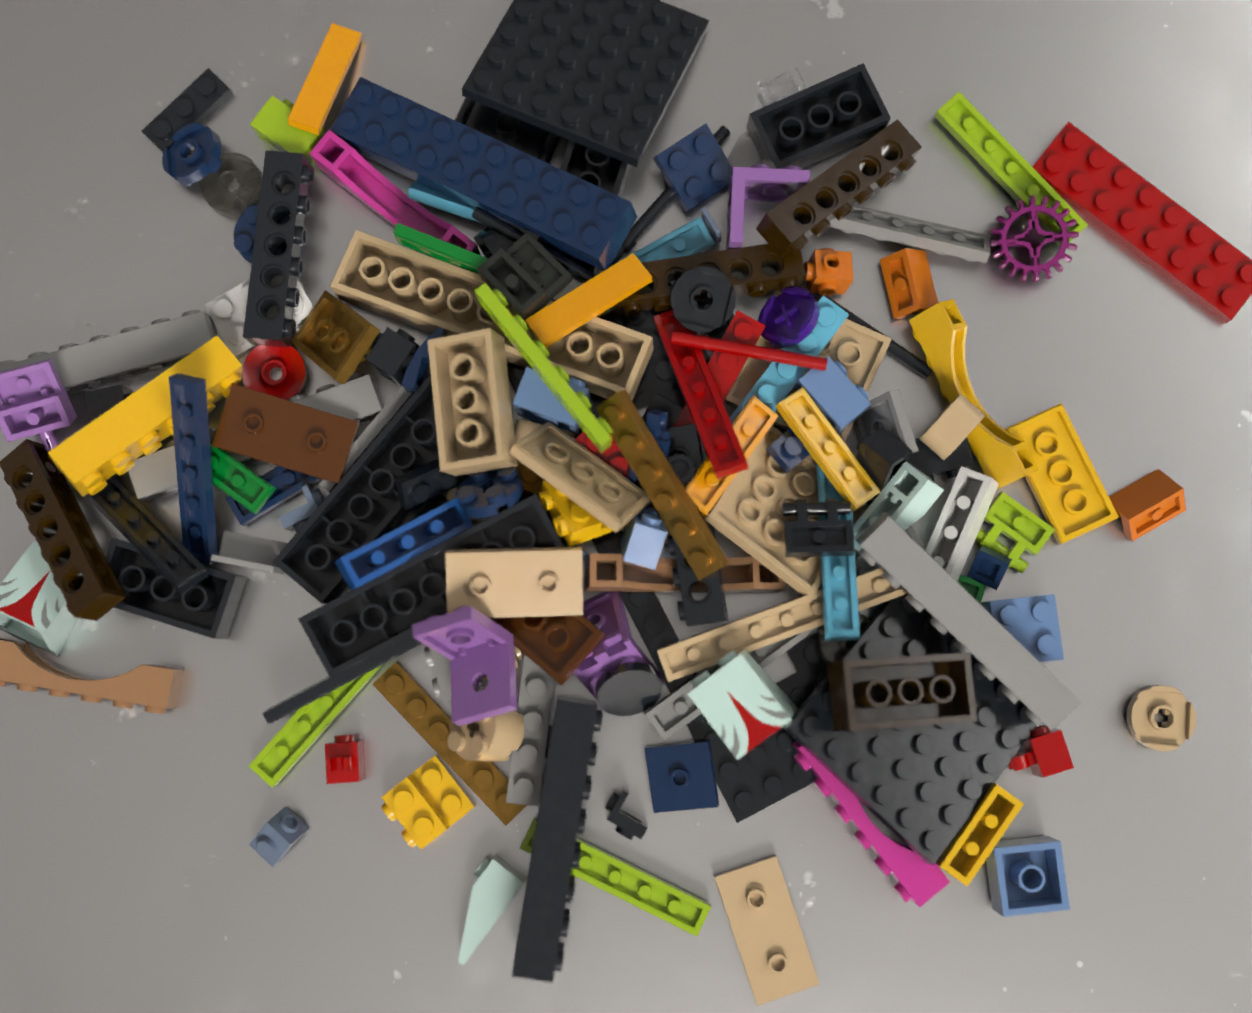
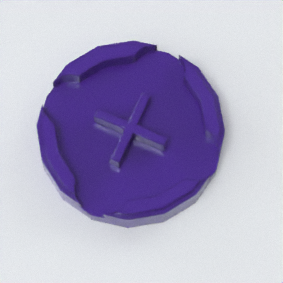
[758,287,820,348]

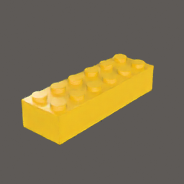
[48,335,243,497]

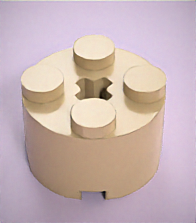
[448,710,524,762]

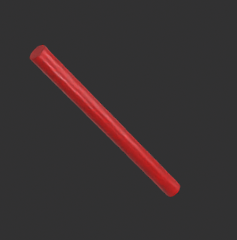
[671,331,828,371]

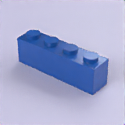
[335,498,473,591]

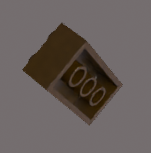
[827,653,977,731]

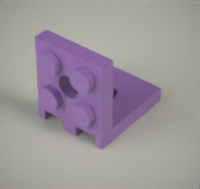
[725,164,810,250]
[574,591,664,700]
[412,606,518,726]

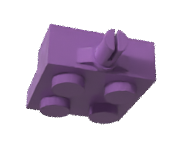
[0,358,77,451]

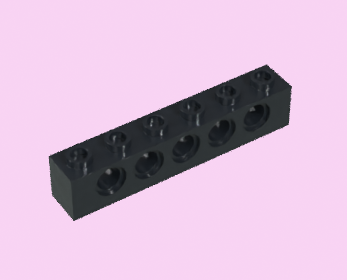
[243,150,314,348]
[666,424,729,627]

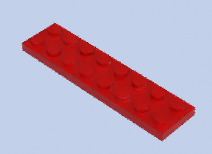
[1032,121,1252,323]

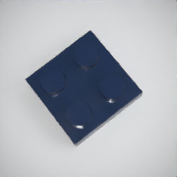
[653,123,732,212]

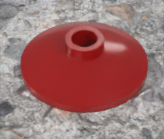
[242,345,306,400]

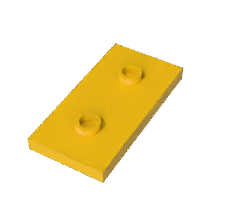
[1005,403,1119,545]

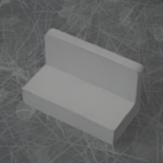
[210,531,288,575]

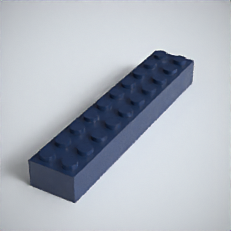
[330,77,638,271]

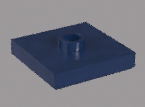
[644,740,719,813]

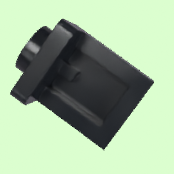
[605,787,648,840]

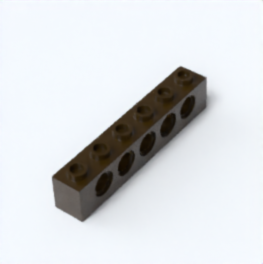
[756,119,922,258]
[614,244,806,316]
[0,439,126,621]

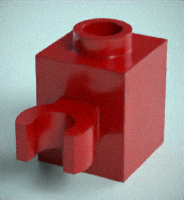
[1008,725,1074,778]
[325,734,366,784]

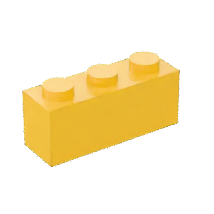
[935,783,1024,887]

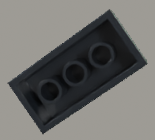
[746,63,891,169]
[105,538,247,639]

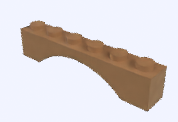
[585,553,785,593]
[0,638,185,714]

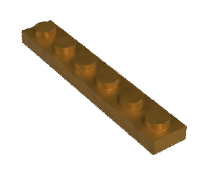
[595,389,729,581]
[372,661,527,826]

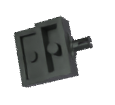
[477,231,573,322]

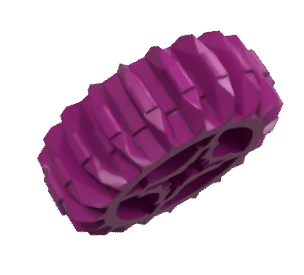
[990,195,1079,282]

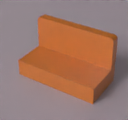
[879,248,938,319]
[1109,469,1186,541]

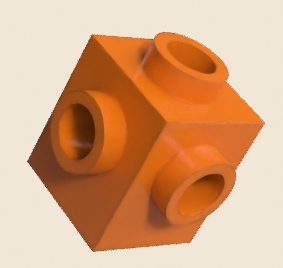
[804,248,854,296]

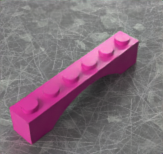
[309,130,481,255]
[791,741,950,907]

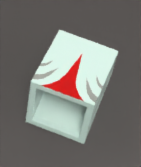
[0,541,78,657]
[688,649,797,760]

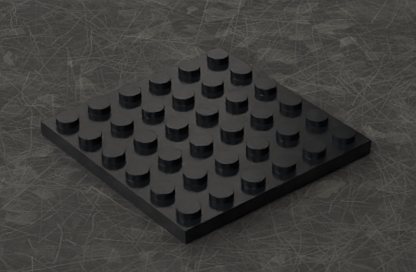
[462,0,709,168]
[783,593,1037,865]

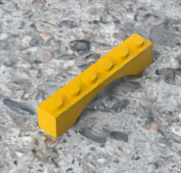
[909,299,1039,489]

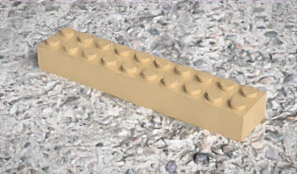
[330,230,654,402]

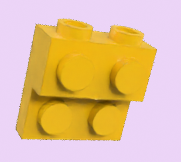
[539,480,629,547]
[381,754,476,850]

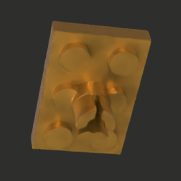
[291,290,380,385]

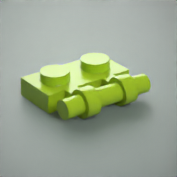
[975,491,1055,573]

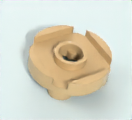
[1127,685,1196,751]

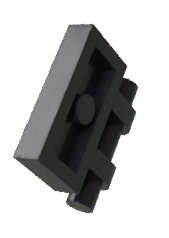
[783,498,854,557]

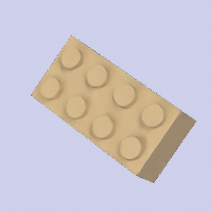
[427,328,518,476]

